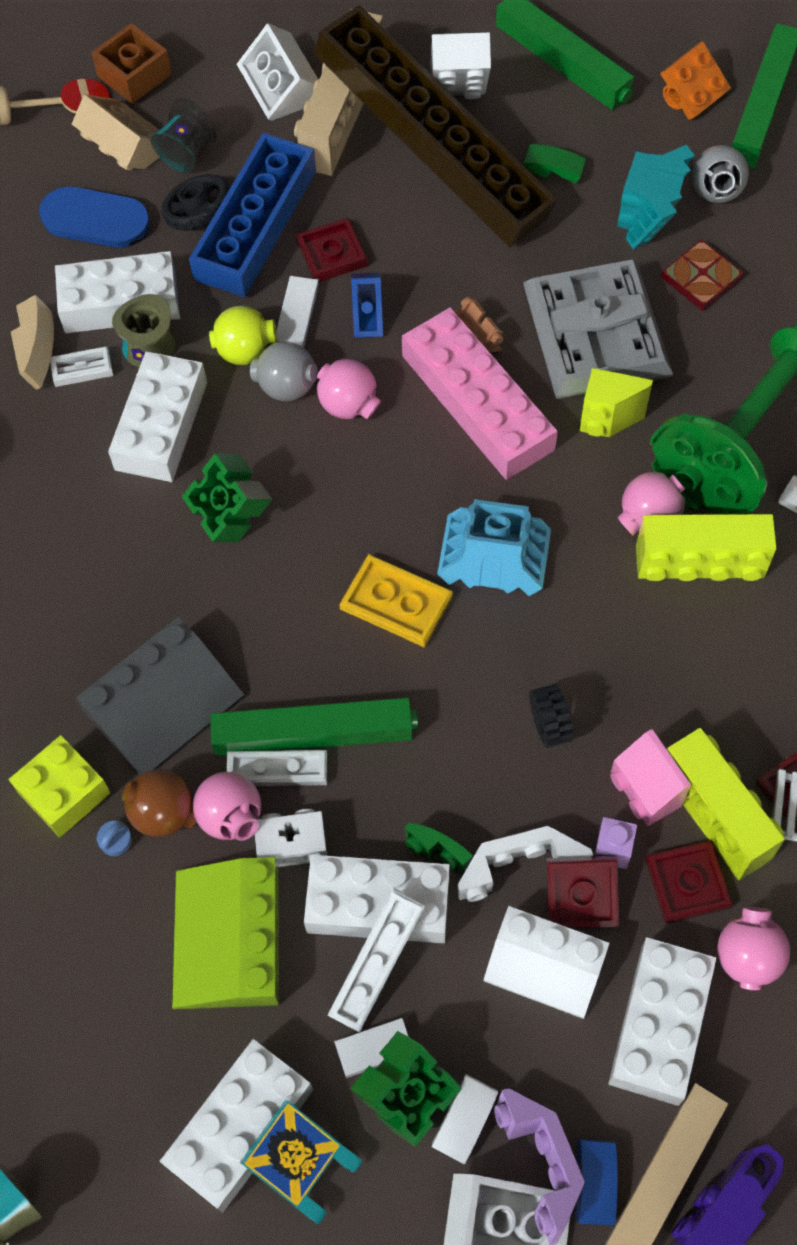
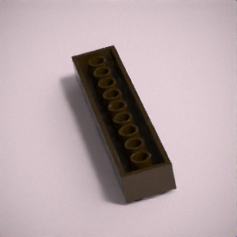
[314,5,558,248]

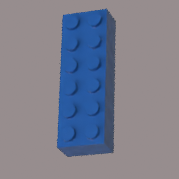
[189,133,316,298]

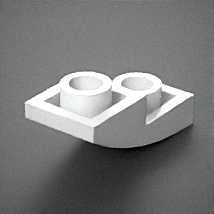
[432,1074,498,1164]

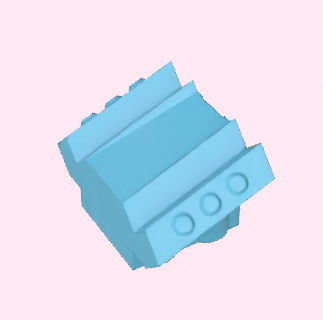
[437,499,551,596]

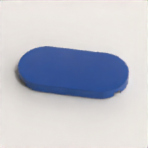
[39,187,150,248]

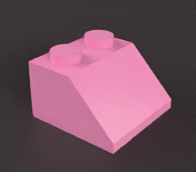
[610,729,691,826]

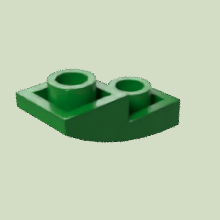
[522,144,586,184]
[405,822,473,874]

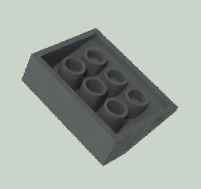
[76,616,245,775]

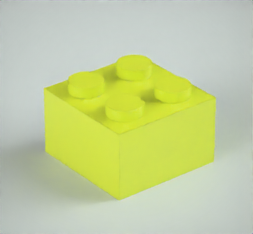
[8,735,111,838]

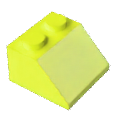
[580,368,653,437]

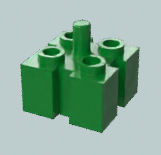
[182,453,273,542]
[350,1031,462,1147]

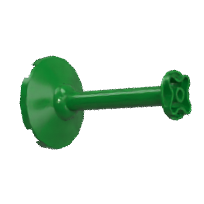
[650,324,797,515]

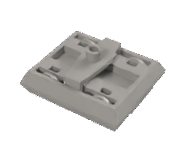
[523,259,673,399]

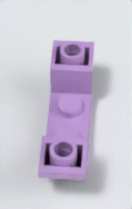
[494,1088,585,1245]

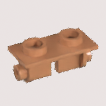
[453,297,503,353]

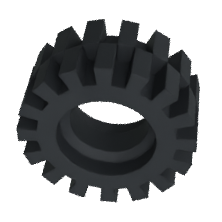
[529,684,574,748]

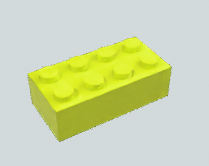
[636,514,776,581]
[667,728,785,881]

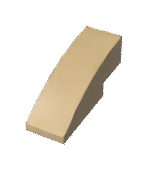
[11,295,54,390]

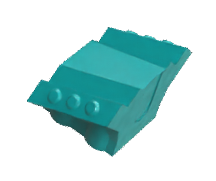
[618,145,695,250]

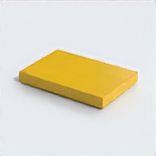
[339,554,453,648]

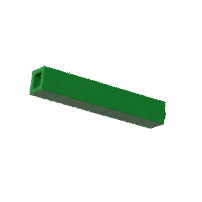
[496,0,634,111]
[732,23,797,168]
[210,698,418,756]

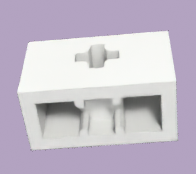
[255,809,327,867]

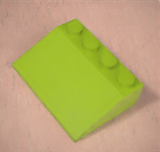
[172,857,279,1009]

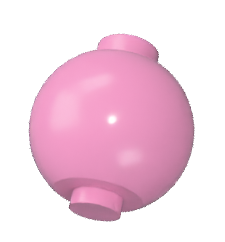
[317,359,381,420]
[617,472,685,536]
[193,772,261,841]
[717,907,790,990]

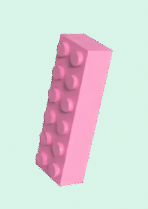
[402,307,558,481]

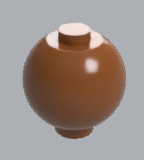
[122,769,196,837]

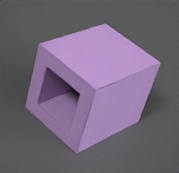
[594,817,637,869]

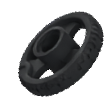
[161,174,230,231]

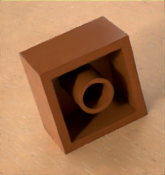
[91,23,172,104]

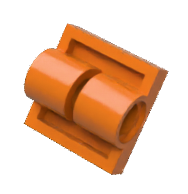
[660,41,731,120]

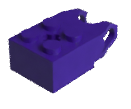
[670,1144,783,1245]

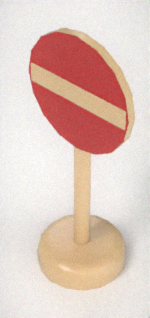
[0,78,109,126]

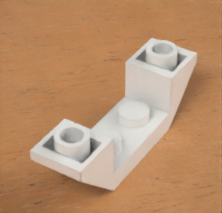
[457,826,593,902]

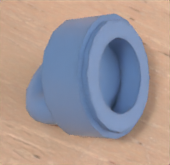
[97,821,132,856]

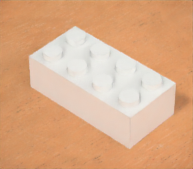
[430,32,491,99]
[55,251,180,334]
[108,351,207,482]
[304,855,450,943]
[608,937,716,1106]
[159,1039,313,1213]

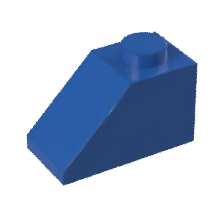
[351,273,383,338]

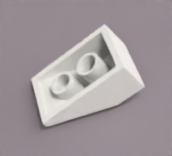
[444,1174,570,1245]

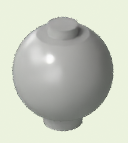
[691,145,749,203]
[250,341,318,401]

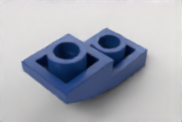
[575,1139,618,1226]

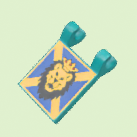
[240,1099,362,1224]

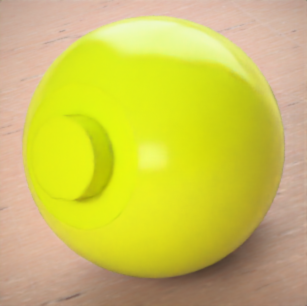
[209,306,277,365]

